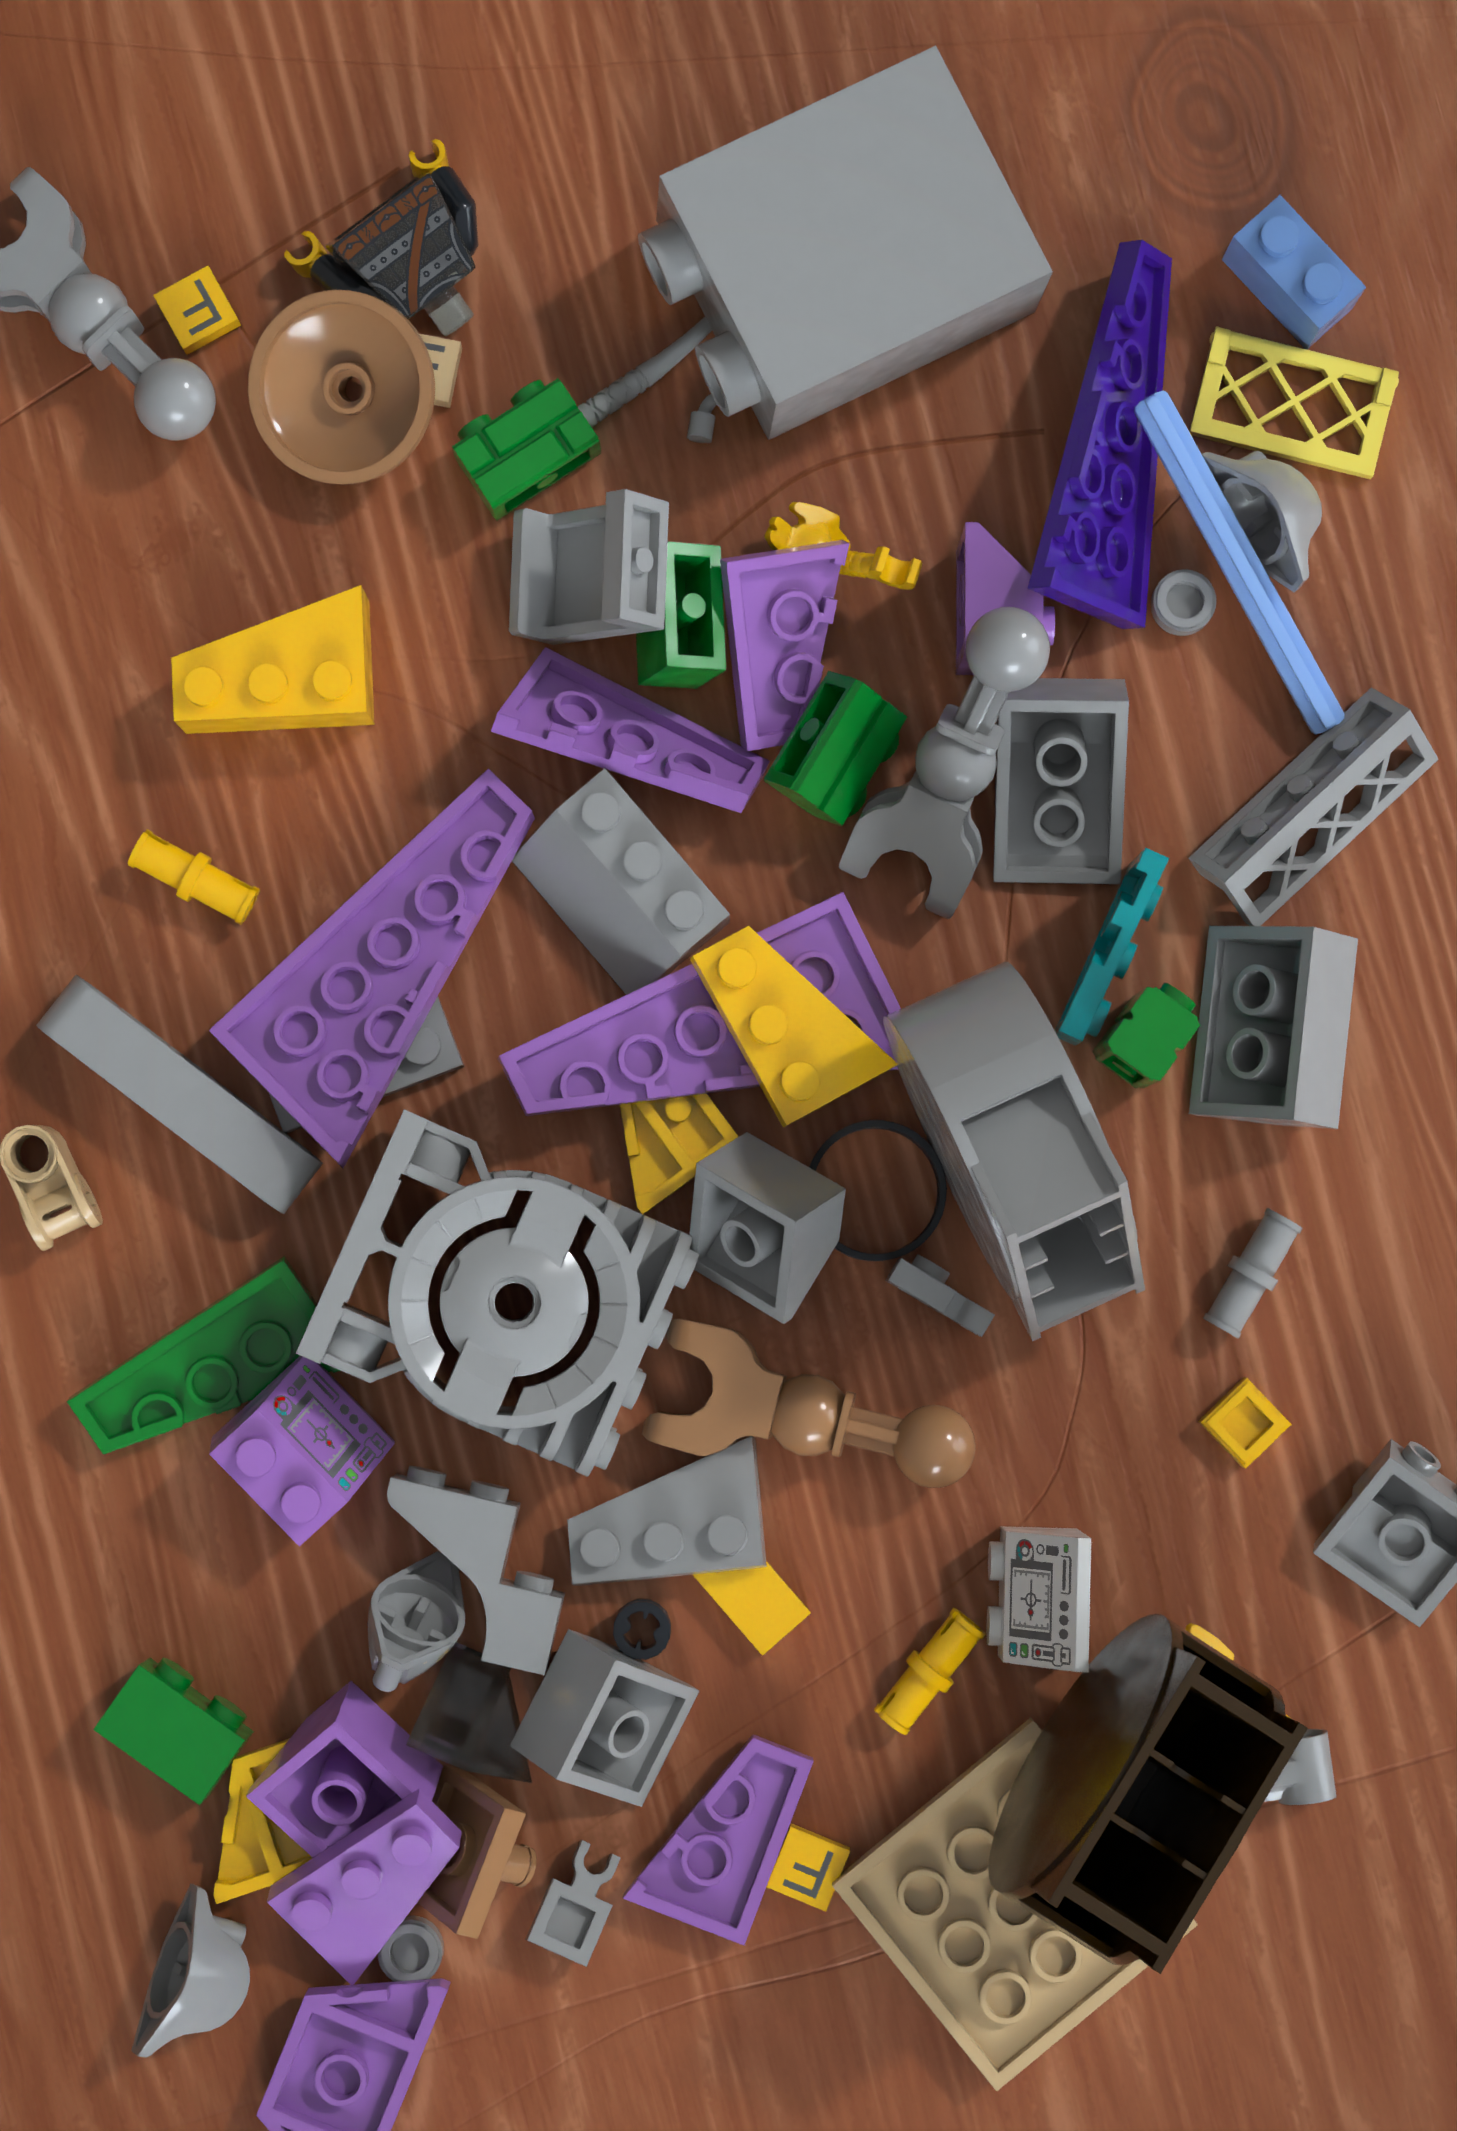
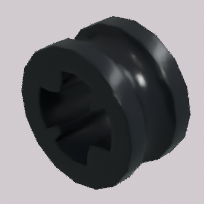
[613,1599,671,1660]

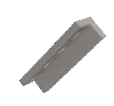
[1189,687,1439,926]

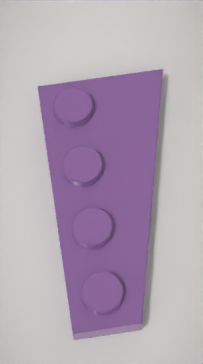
[491,647,770,813]

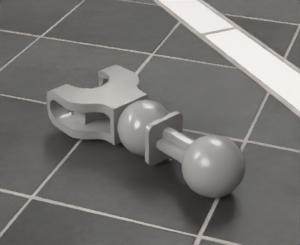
[0,167,216,441]
[839,607,1050,919]

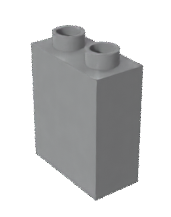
[638,46,1053,440]

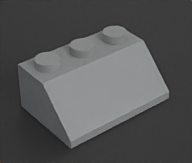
[512,768,730,995]
[1189,926,1358,1129]

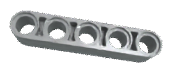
[36,975,323,1214]

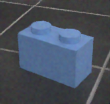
[1222,195,1366,349]

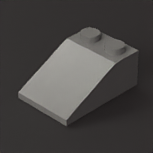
[993,678,1129,884]

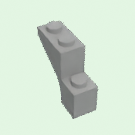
[387,1466,566,1676]

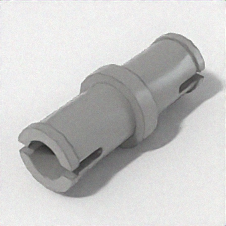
[1203,1208,1303,1339]

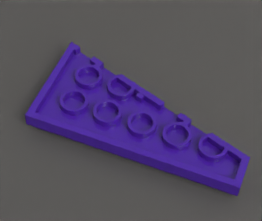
[1027,240,1172,629]

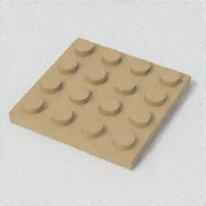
[832,1717,1198,2091]

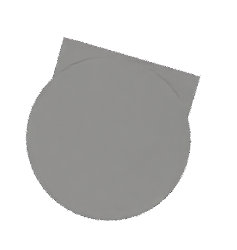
[883,961,1145,1342]

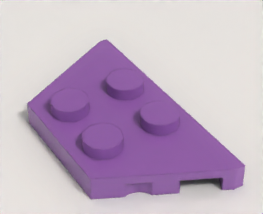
[256,1978,451,2131]

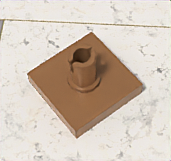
[417,1765,537,1939]

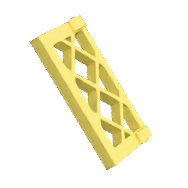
[1189,326,1399,479]

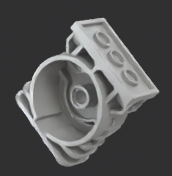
[295,1109,699,1477]

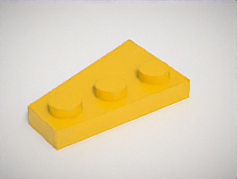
[690,926,898,1128]

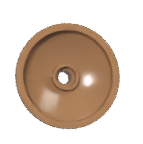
[248,290,435,485]

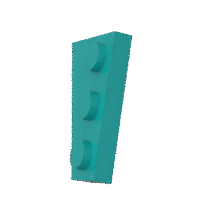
[1055,848,1169,1046]

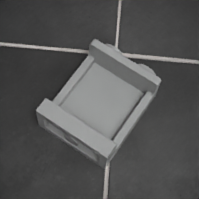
[509,489,669,645]

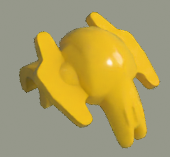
[764,502,923,590]

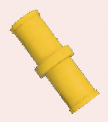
[128,829,260,925]
[874,1608,986,1735]

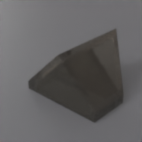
[406,1642,532,1783]

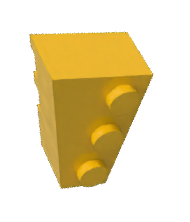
[171,585,375,734]

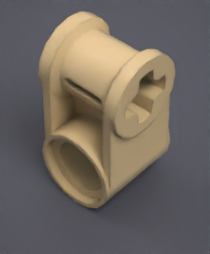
[0,1125,103,1251]

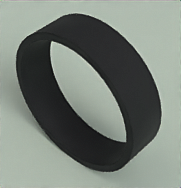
[809,1120,947,1261]

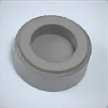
[1151,569,1216,636]
[378,1916,444,1982]

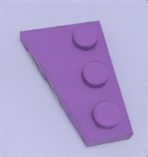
[720,540,849,751]
[623,1734,814,1945]
[267,1788,462,1985]

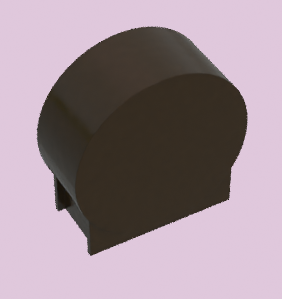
[988,1614,1308,1974]

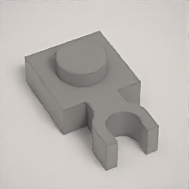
[885,1254,995,1337]
[525,1840,621,1967]

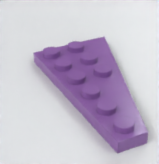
[209,768,535,1168]

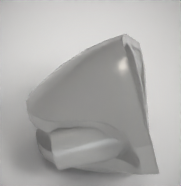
[1202,451,1322,592]
[367,1551,465,1692]
[131,1883,250,2057]

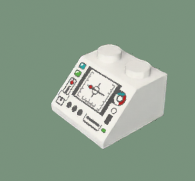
[986,1526,1091,1672]

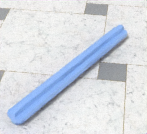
[1134,390,1345,734]

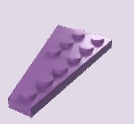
[498,892,901,1116]

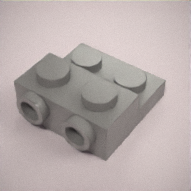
[1313,1439,1457,1628]

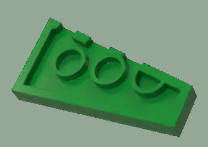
[67,1256,341,1455]

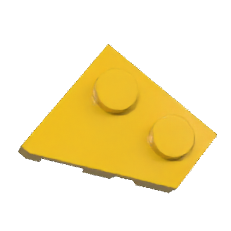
[620,1093,738,1215]
[213,1738,312,1904]

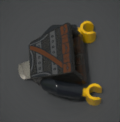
[284,139,479,337]

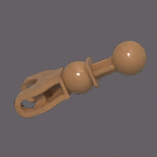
[642,1319,976,1488]

